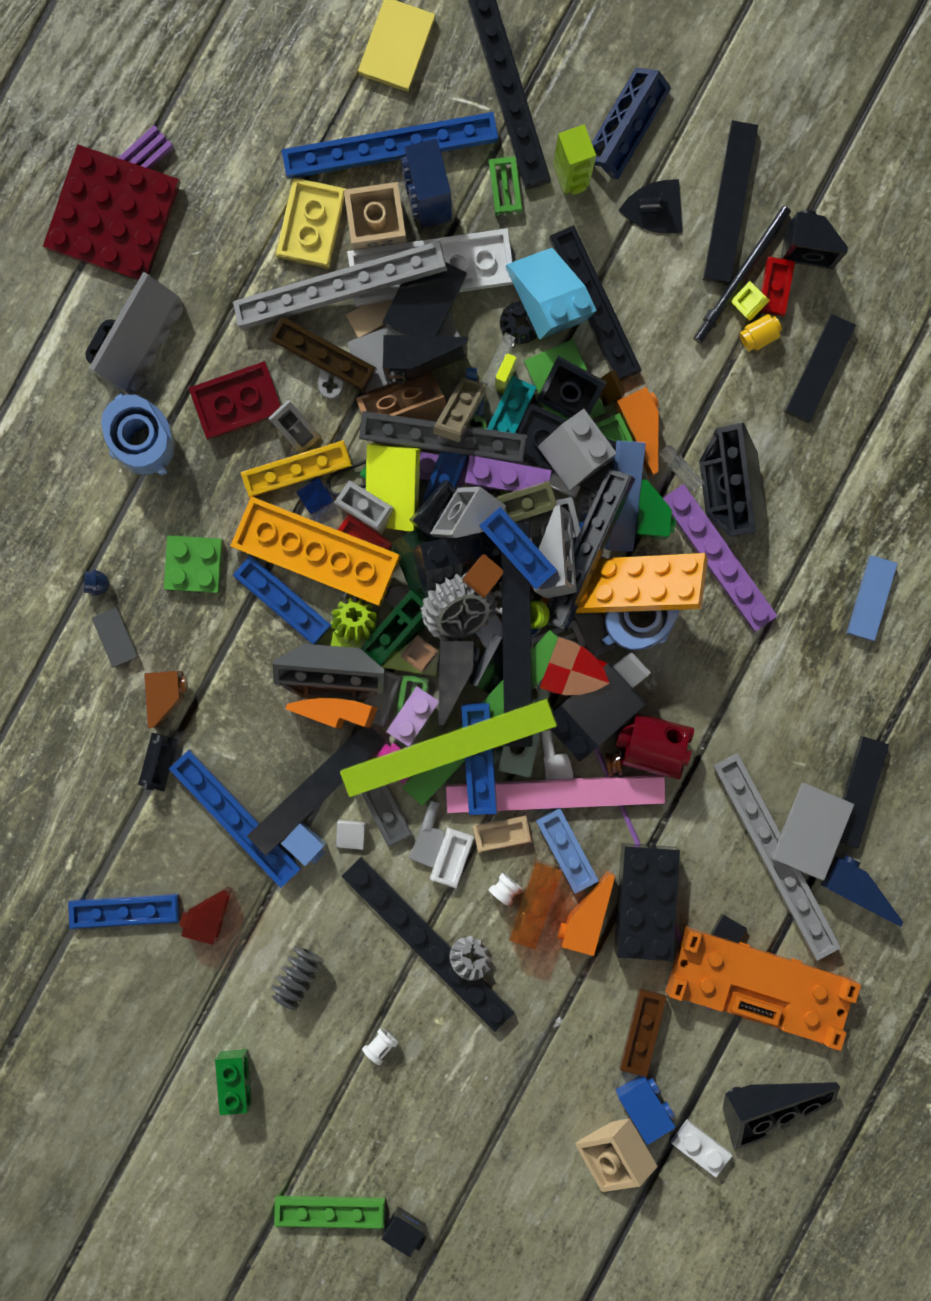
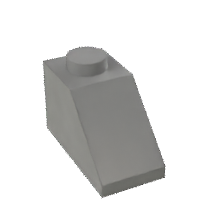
[613,652,651,688]

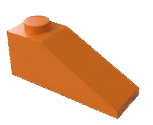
[614,387,659,478]
[557,871,615,956]

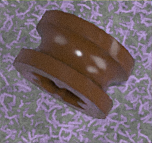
[605,751,623,777]

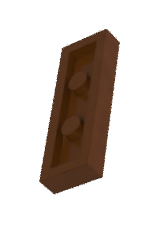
[619,988,667,1077]

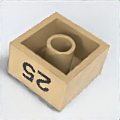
[344,182,407,250]

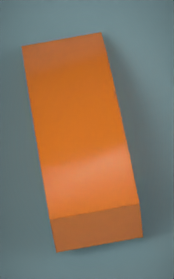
[285,698,378,729]

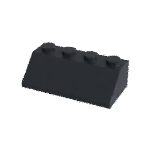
[412,521,524,598]

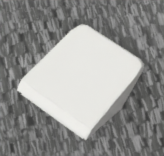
[336,820,366,850]

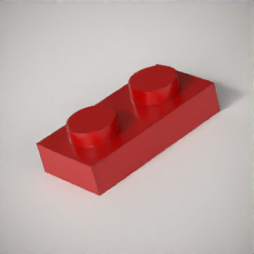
[759,256,795,317]

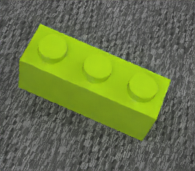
[553,124,596,195]

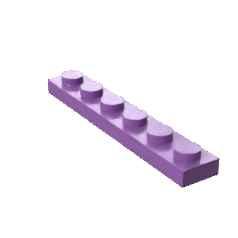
[663,484,777,632]

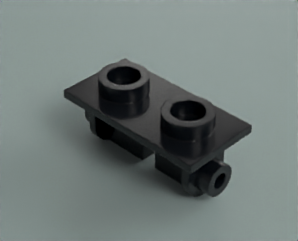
[138,732,178,792]

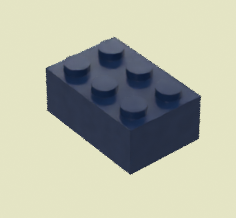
[401,138,452,229]

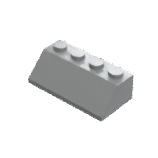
[89,272,183,395]

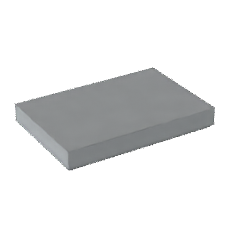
[771,783,854,881]

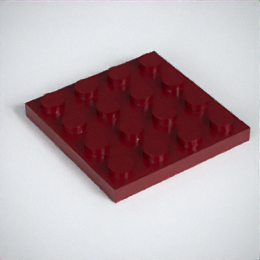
[43,144,181,281]

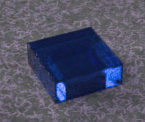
[296,478,334,516]

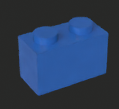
[616,1075,676,1145]

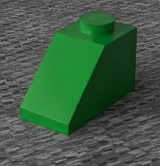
[635,479,676,540]

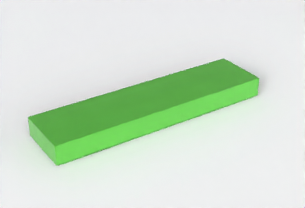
[274,1196,385,1229]

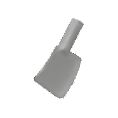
[409,800,444,867]

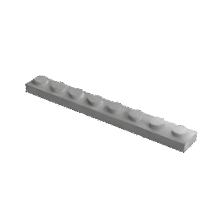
[233,241,447,330]
[713,753,841,961]

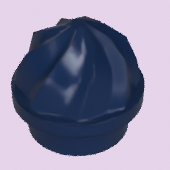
[84,569,110,597]

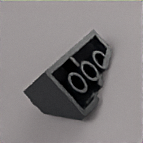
[723,1082,840,1150]

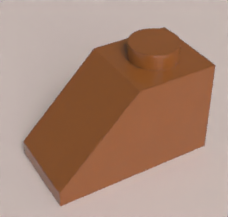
[144,671,188,728]

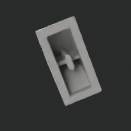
[268,400,321,453]

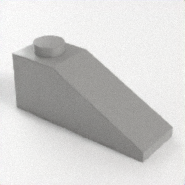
[531,505,577,598]

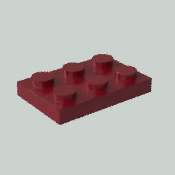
[188,361,281,440]

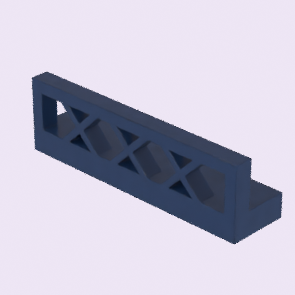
[592,68,671,179]

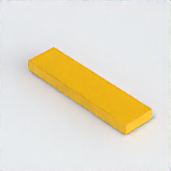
[240,440,352,498]

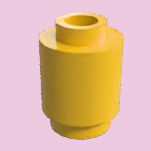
[739,314,782,352]

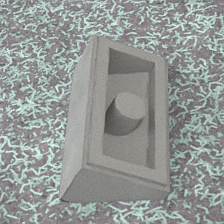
[334,480,394,535]

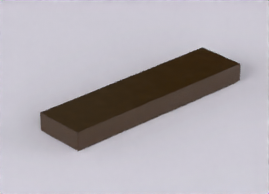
[268,316,377,393]

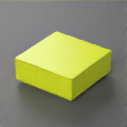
[731,281,770,321]

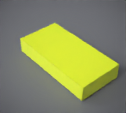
[495,353,517,394]

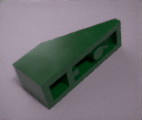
[360,590,426,667]

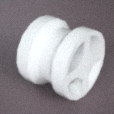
[489,873,523,907]

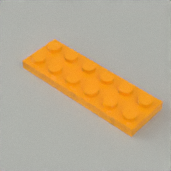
[230,496,401,606]
[541,553,708,613]

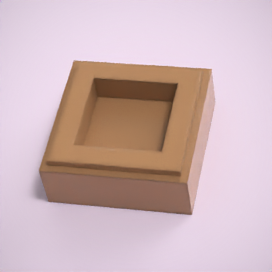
[401,635,439,673]

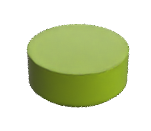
[531,601,549,629]

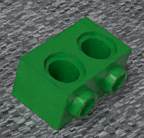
[215,1049,252,1116]

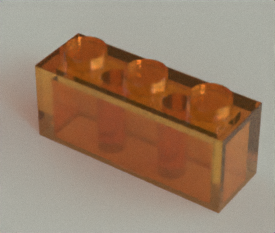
[508,858,562,949]

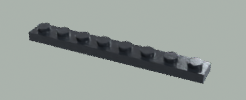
[342,856,514,1032]

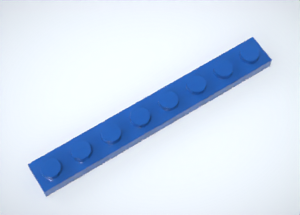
[281,112,498,179]

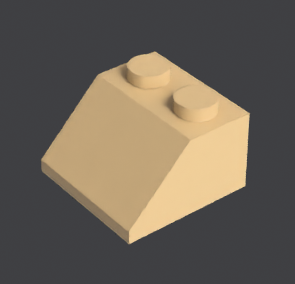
[575,1118,658,1192]

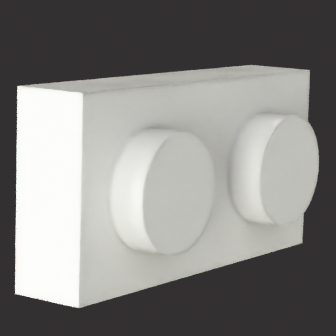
[671,1119,732,1177]

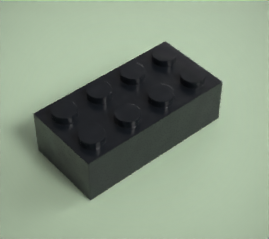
[614,843,680,961]

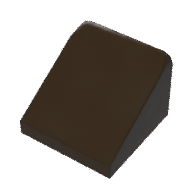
[600,369,626,407]

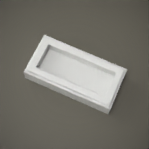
[430,827,474,889]

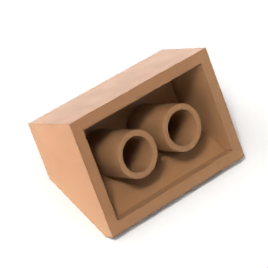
[356,372,446,446]

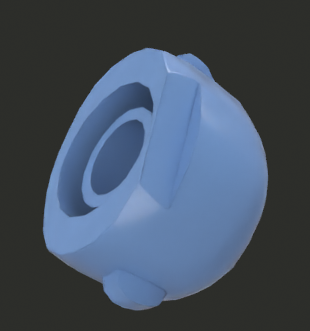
[101,393,175,475]
[602,610,680,651]

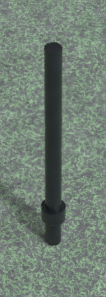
[693,206,791,344]

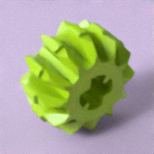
[331,597,377,645]

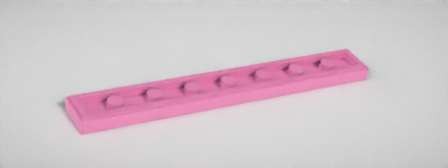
[446,775,665,813]

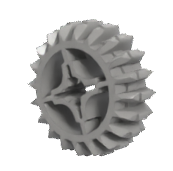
[421,573,496,641]

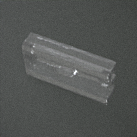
[481,333,515,392]

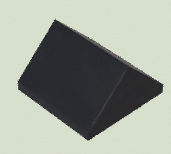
[536,356,607,419]

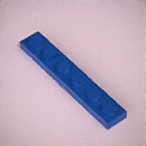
[169,750,302,888]

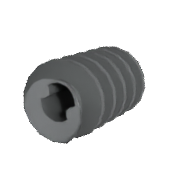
[270,946,325,1010]

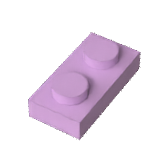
[386,686,439,747]

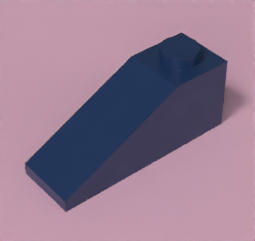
[821,855,903,927]

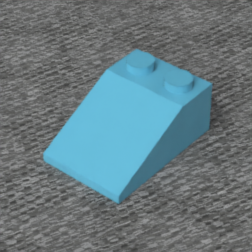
[505,248,597,340]

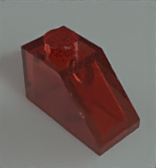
[179,887,232,945]

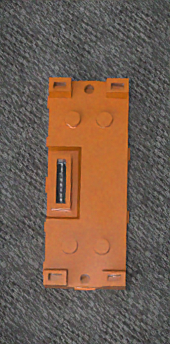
[665,926,861,1051]

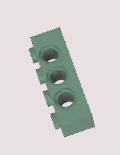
[494,678,550,778]

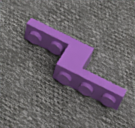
[419,451,552,493]

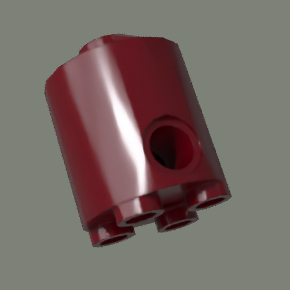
[615,713,695,780]

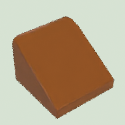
[462,555,504,598]

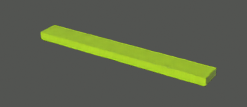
[340,698,557,797]

